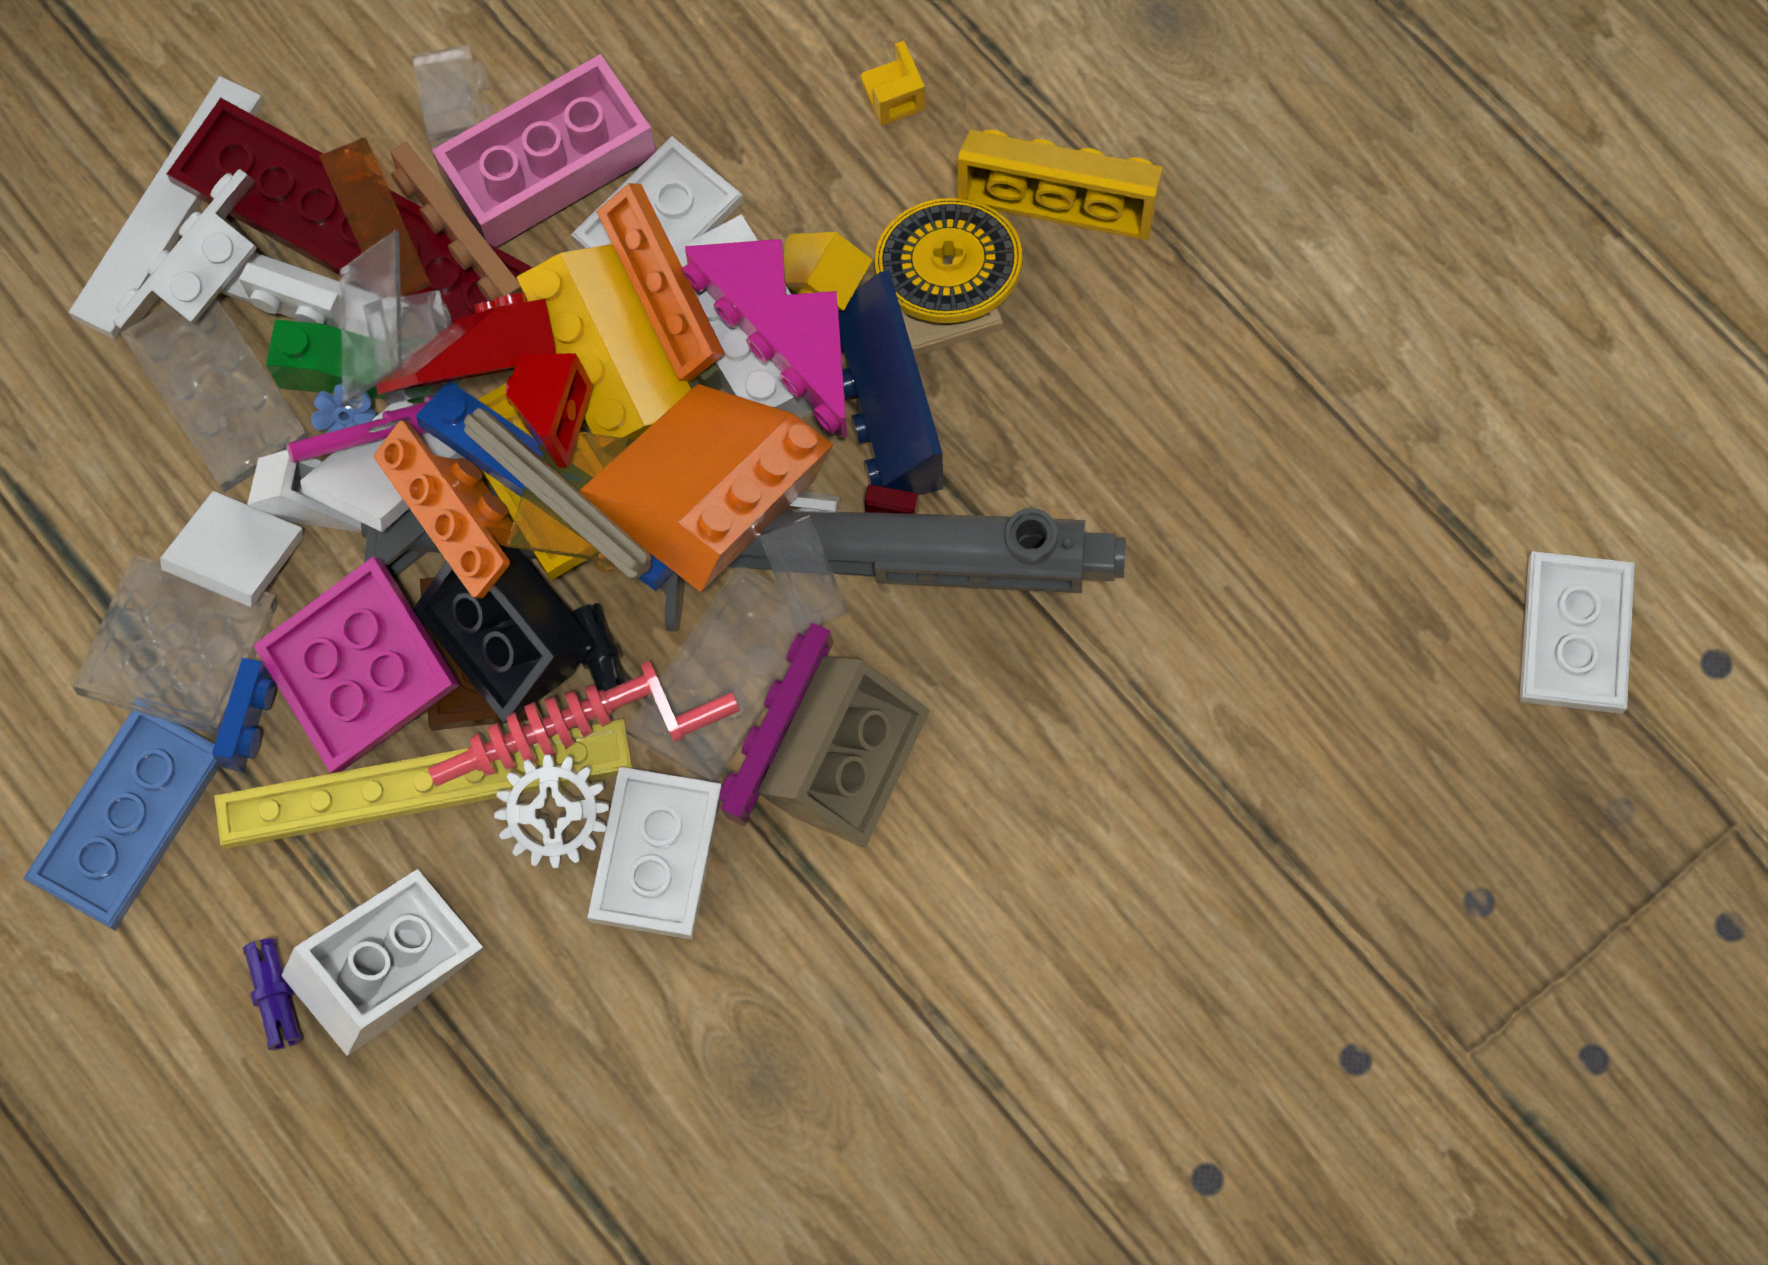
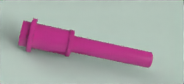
[287,395,433,463]

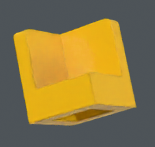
[861,40,925,126]

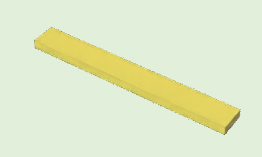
[214,719,633,849]

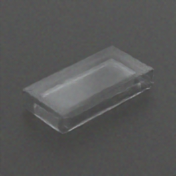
[759,515,848,631]

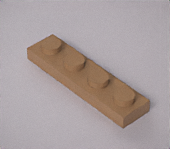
[390,141,523,301]

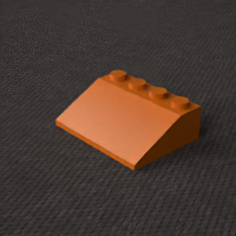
[579,384,834,592]

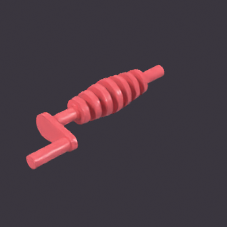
[428,660,740,787]

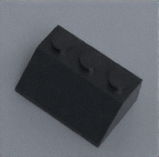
[413,542,594,723]

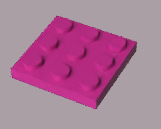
[253,557,460,773]

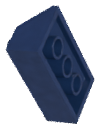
[838,270,943,496]

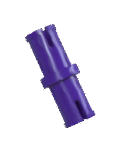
[243,938,302,1050]

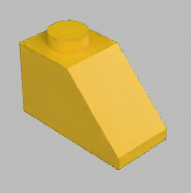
[784,231,872,311]

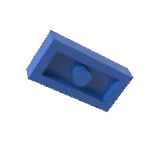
[212,657,275,773]

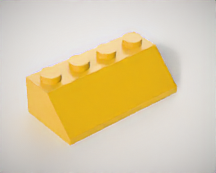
[958,130,1163,241]
[517,244,692,460]

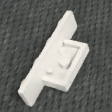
[113,169,257,332]
[220,252,405,343]

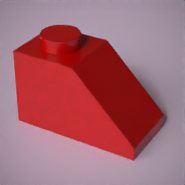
[506,353,593,468]

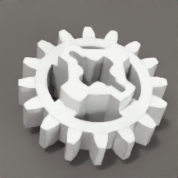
[494,753,610,868]

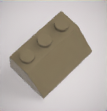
[757,656,930,847]

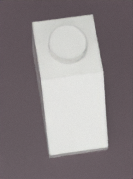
[247,450,361,532]

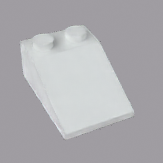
[281,869,483,1056]

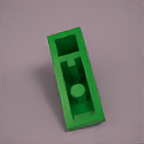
[266,319,427,403]

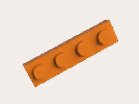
[596,183,725,381]

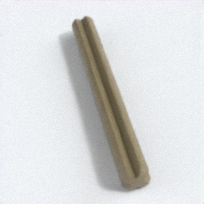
[464,408,652,579]

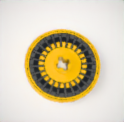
[875,198,1023,323]

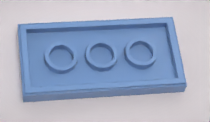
[23,702,221,931]

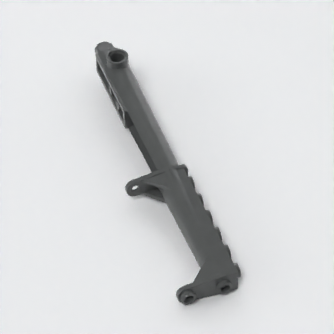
[361,487,1126,631]

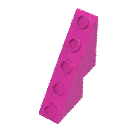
[681,239,847,437]

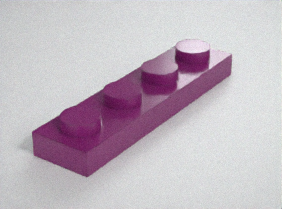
[719,622,834,827]

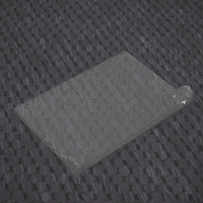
[340,230,402,409]

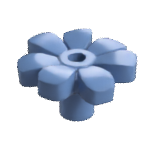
[311,384,376,433]

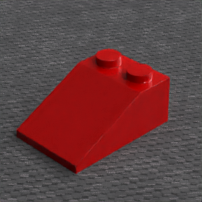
[376,292,556,394]

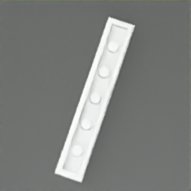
[68,76,264,340]

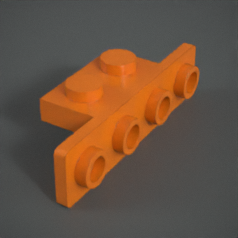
[374,421,519,598]

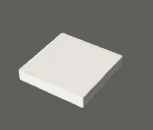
[160,491,303,608]

